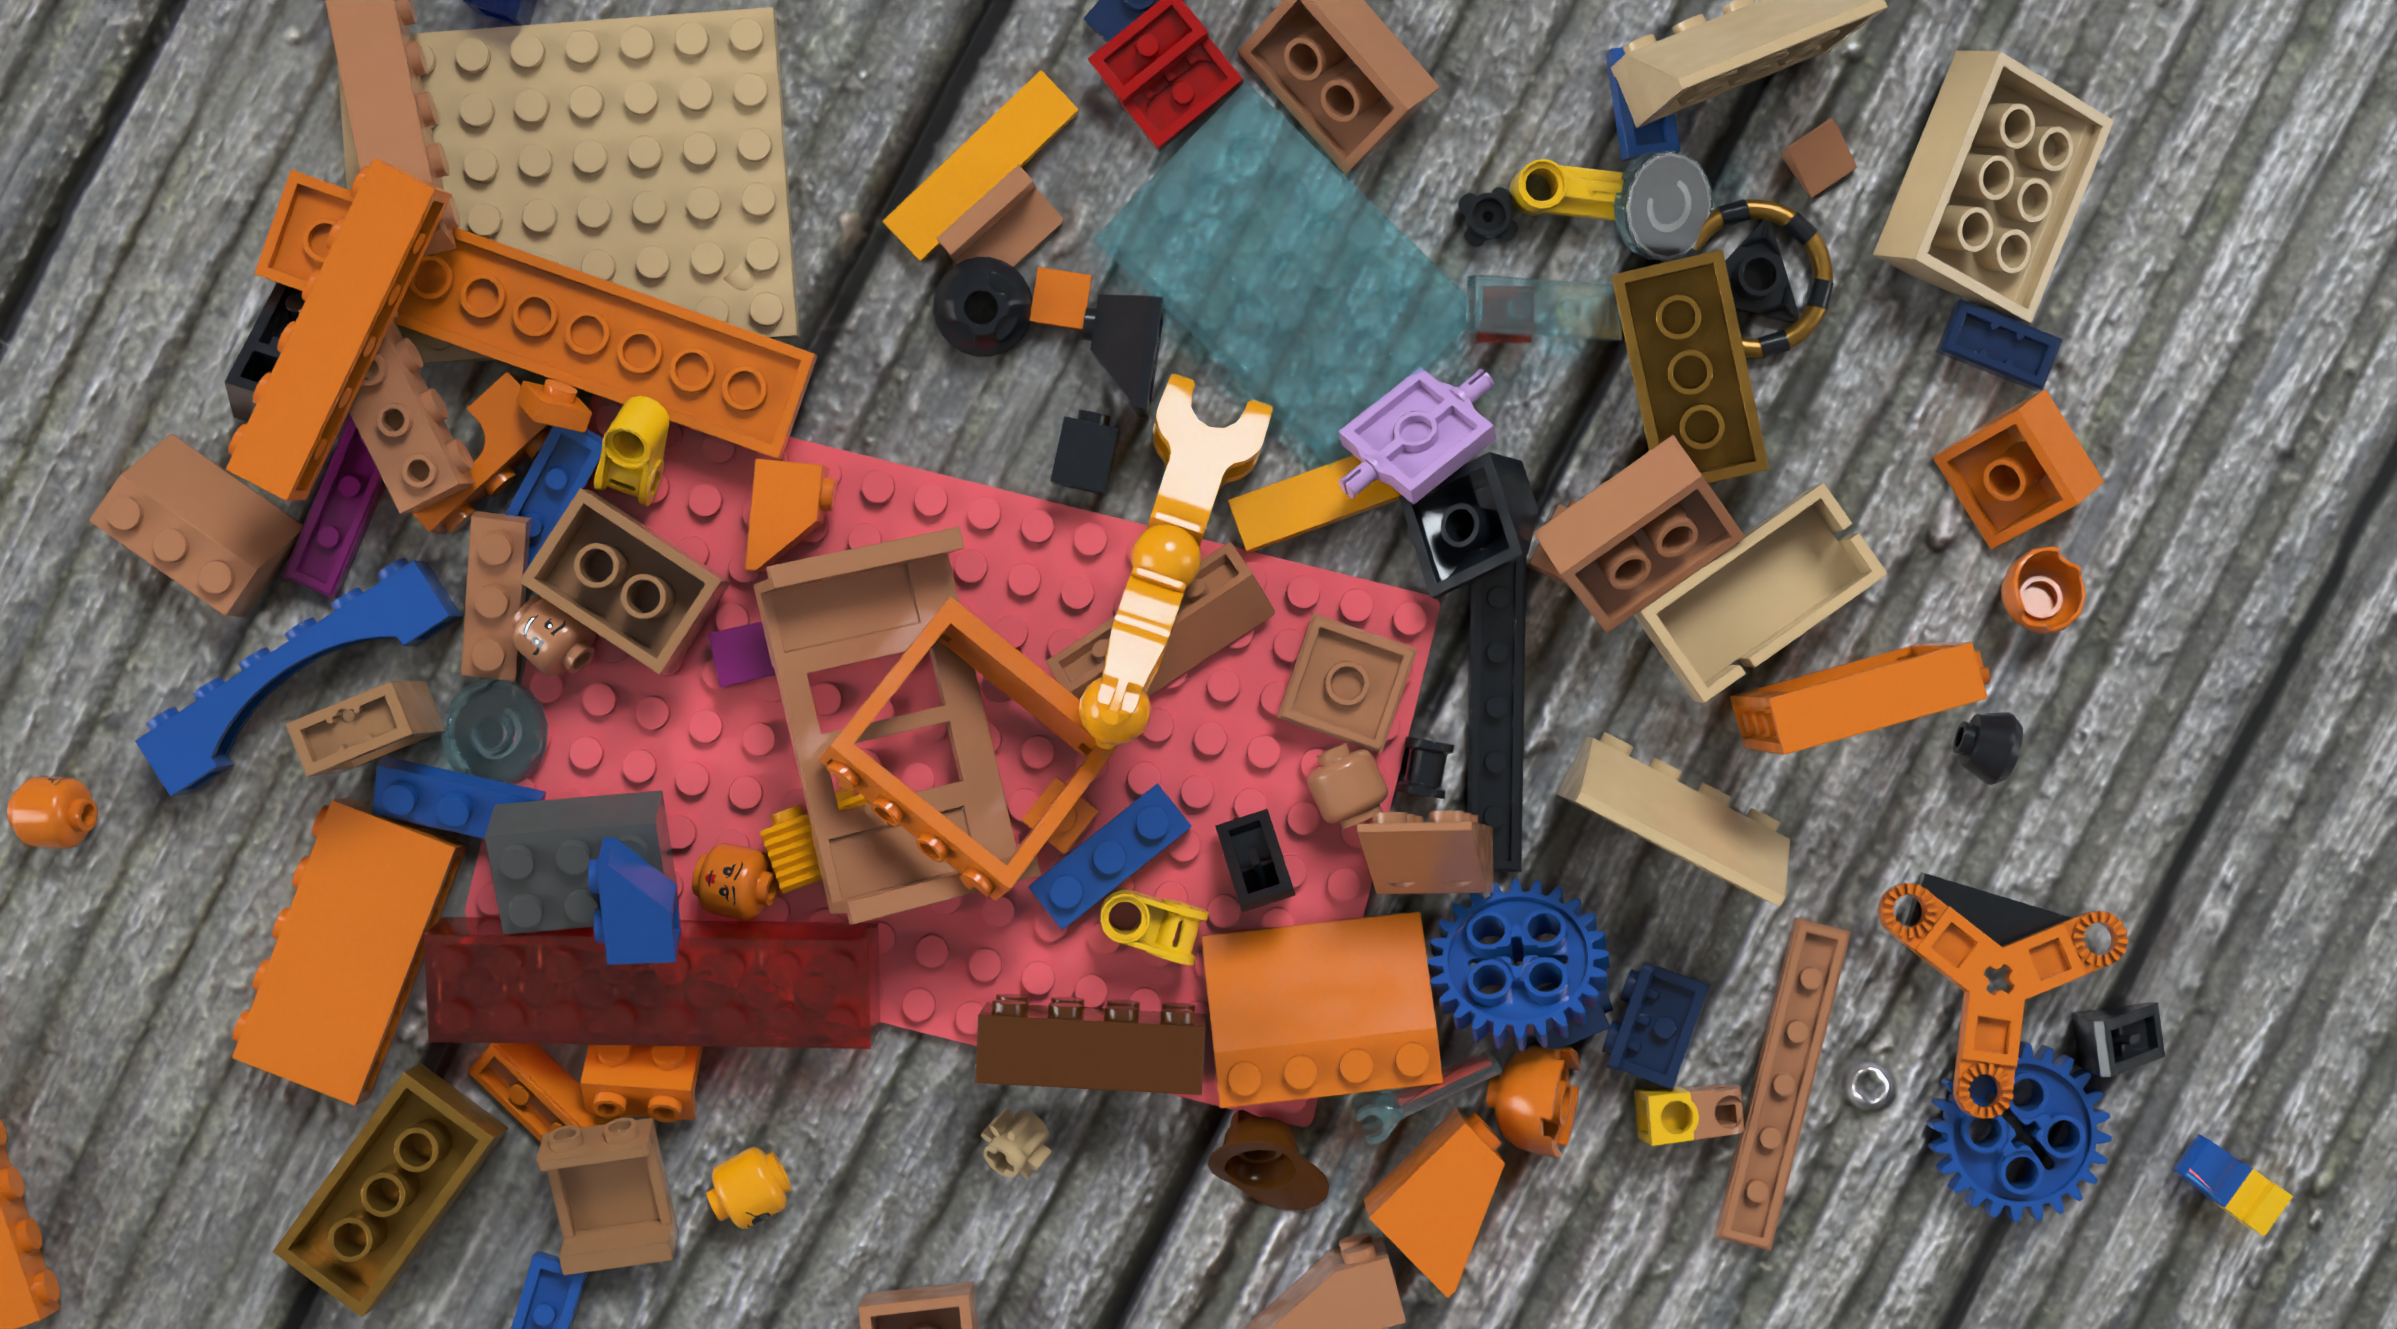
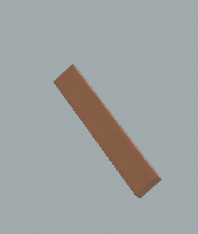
[1715,917,1851,1251]

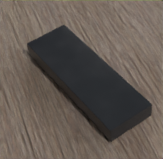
[1905,872,2072,947]

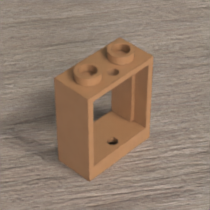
[285,680,446,777]

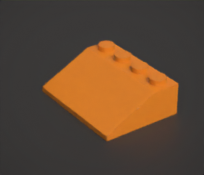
[1201,911,1443,1108]

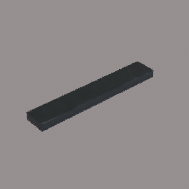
[1466,556,1527,872]

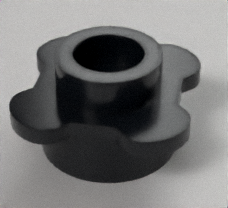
[1458,187,1518,247]

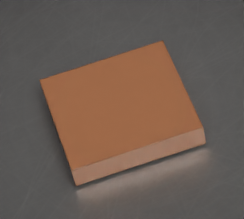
[1277,613,1417,753]

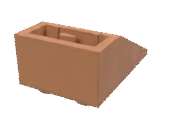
[1357,811,1494,894]

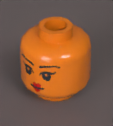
[7,776,98,849]
[692,843,779,921]

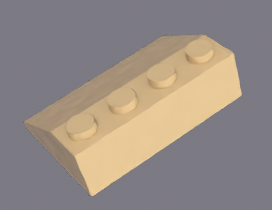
[1611,0,1888,129]
[1873,50,2114,323]
[1556,732,1790,907]

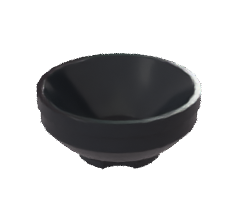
[933,257,1033,357]

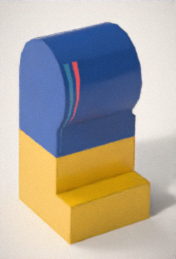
[2172,1134,2293,1237]

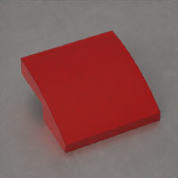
[1088,0,1243,152]

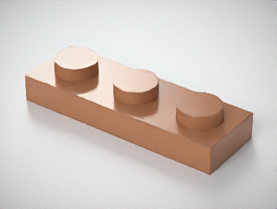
[461,511,531,682]

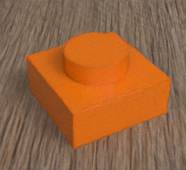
[516,379,592,433]
[1022,777,1100,854]

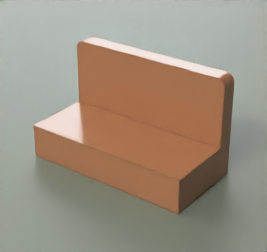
[936,164,1063,292]

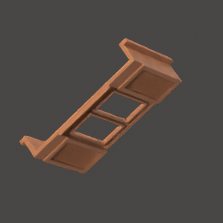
[753,526,1041,925]

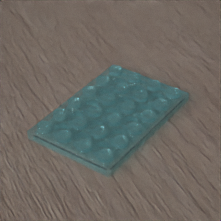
[1093,81,1482,467]

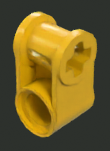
[594,396,670,507]
[1100,889,1210,966]

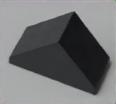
[1215,809,1296,913]
[2072,1002,2165,1077]

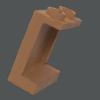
[536,1117,679,1275]

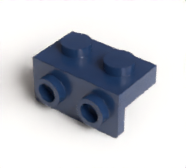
[1602,962,1711,1089]

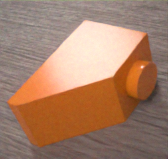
[745,458,837,572]

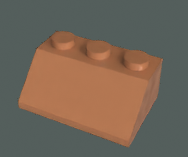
[1237,0,1440,174]
[89,434,304,617]
[1534,435,1746,634]

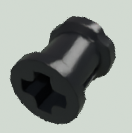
[1397,737,1454,799]

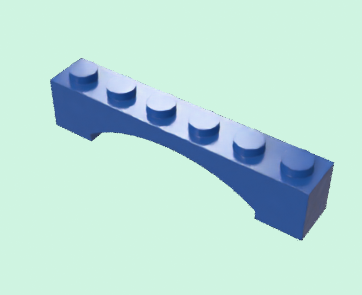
[135,558,463,796]

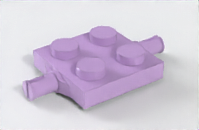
[1338,367,1496,505]

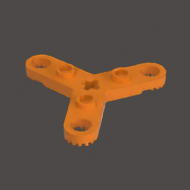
[1878,883,2129,1119]

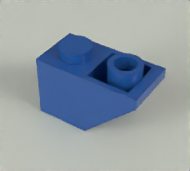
[588,837,681,965]

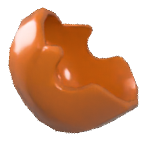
[2001,546,2087,635]

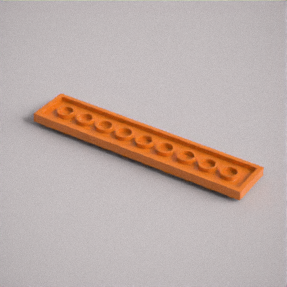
[254,169,818,460]

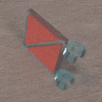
[1351,1048,1503,1144]

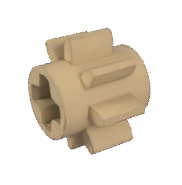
[981,1109,1052,1179]

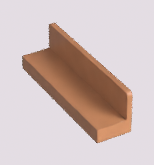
[1045,541,1275,700]

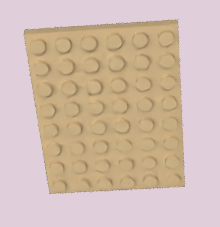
[338,7,800,365]

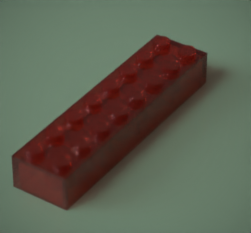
[424,917,881,1049]

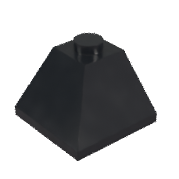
[1082,294,1165,418]
[1399,452,1538,599]

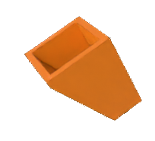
[1363,1107,1505,1298]

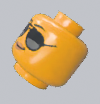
[706,1147,793,1229]

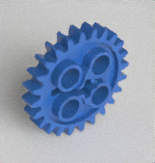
[1427,879,1610,1051]
[1927,1040,2112,1222]

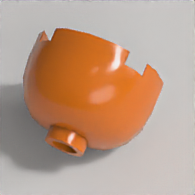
[1486,1045,1580,1158]

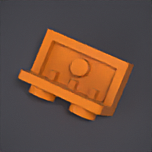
[580,1028,703,1122]

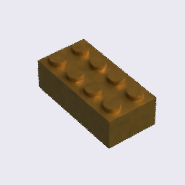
[1611,249,1769,483]
[272,1064,509,1318]

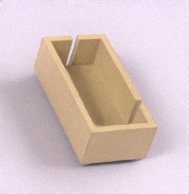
[1634,483,1888,703]

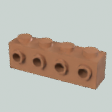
[298,309,476,514]

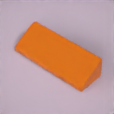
[467,1024,615,1142]

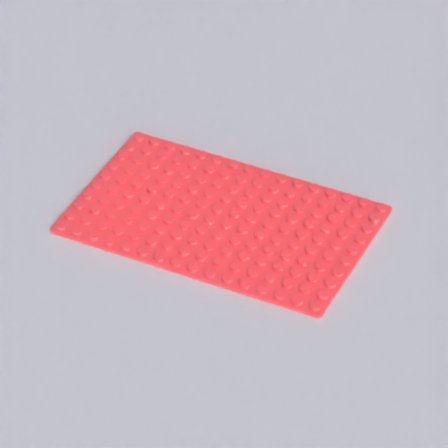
[465,394,1440,1127]

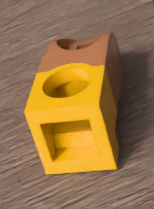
[1634,1084,1745,1146]

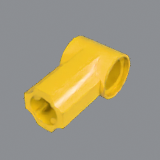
[1509,159,1625,222]

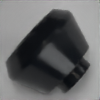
[1953,712,2023,785]

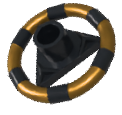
[1676,199,1834,359]

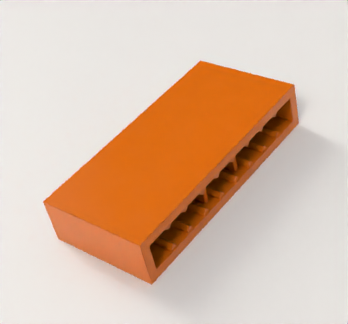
[232,797,468,1106]

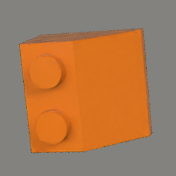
[1932,389,2104,549]

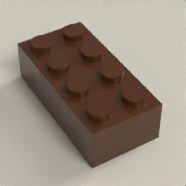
[975,994,1206,1095]

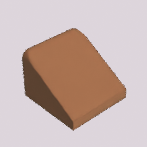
[1780,118,1857,199]

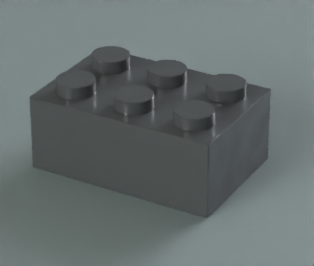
[485,790,678,934]

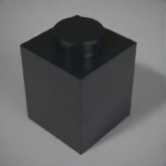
[1050,410,1120,496]

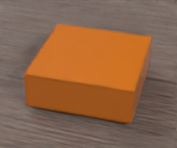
[1029,267,1093,331]

